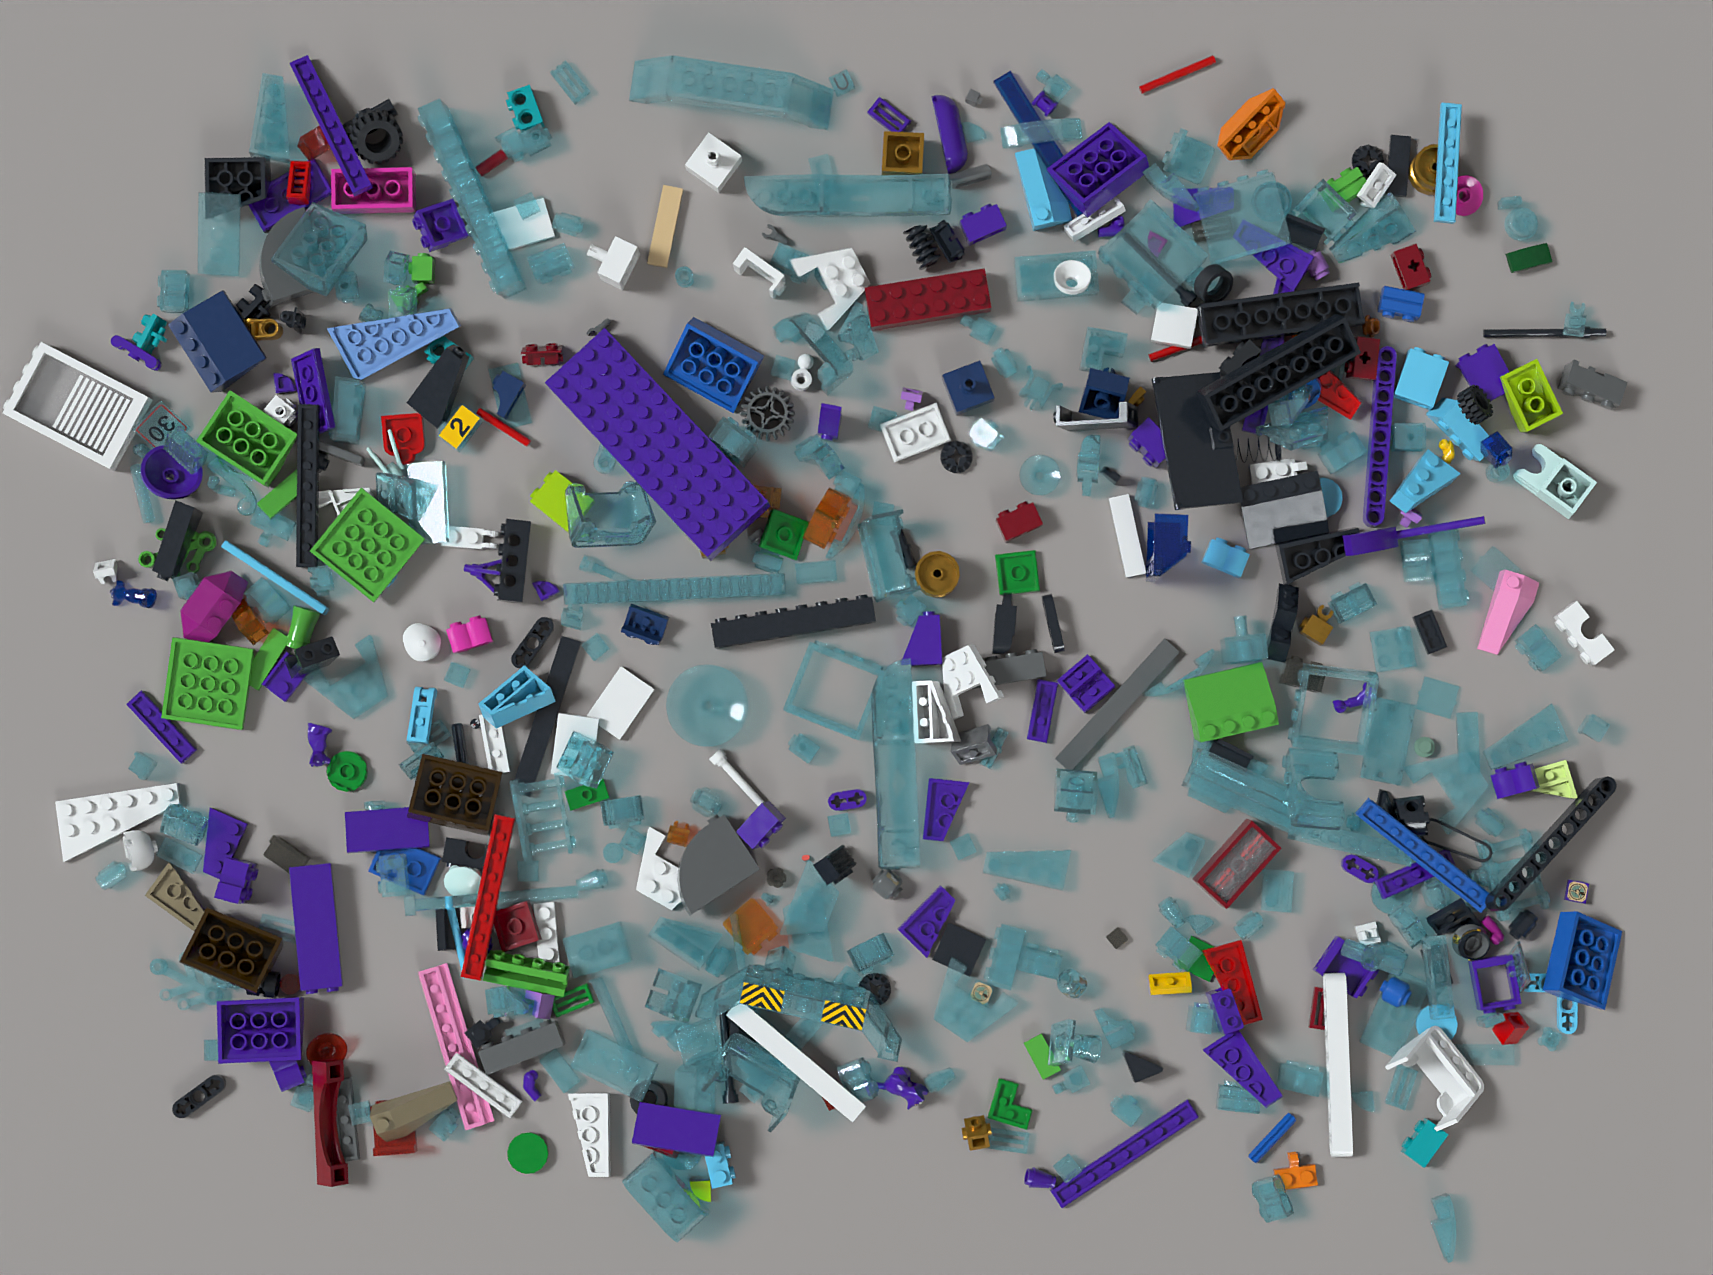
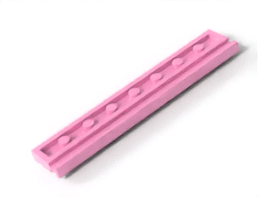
[418,963,494,1130]

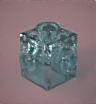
[968,418,1004,452]

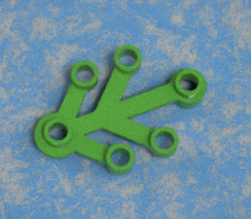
[138,528,217,579]

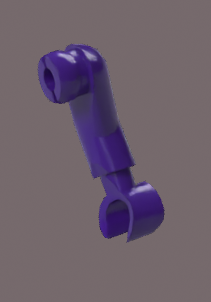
[1333,681,1376,713]

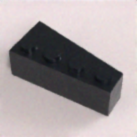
[1275,527,1360,585]

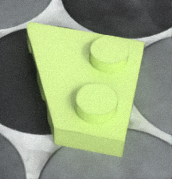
[1531,760,1578,799]

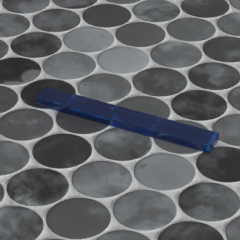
[993,71,1083,217]

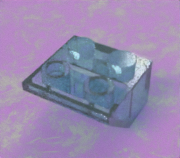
[1268,384,1314,427]
[556,731,614,789]
[485,986,534,1018]

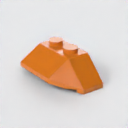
[1217,88,1286,161]

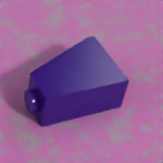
[901,611,942,667]

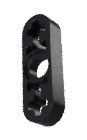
[1041,594,1065,653]
[511,617,554,669]
[172,1074,226,1118]

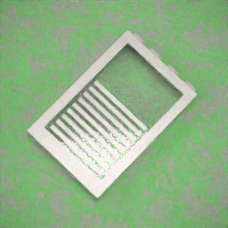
[3,342,153,471]

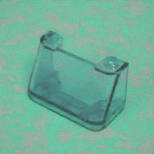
[772,312,854,396]
[565,481,656,548]

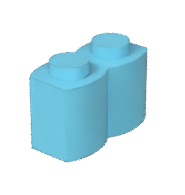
[1201,537,1250,578]

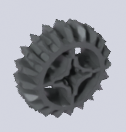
[740,386,795,441]

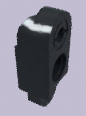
[992,592,1017,655]

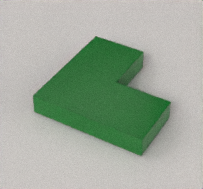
[987,1078,1033,1130]

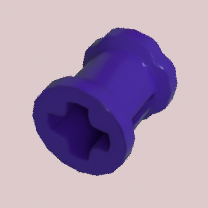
[1032,90,1059,117]

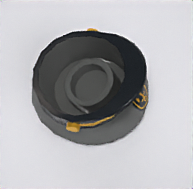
[1452,924,1490,961]

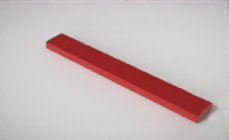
[460,815,515,981]

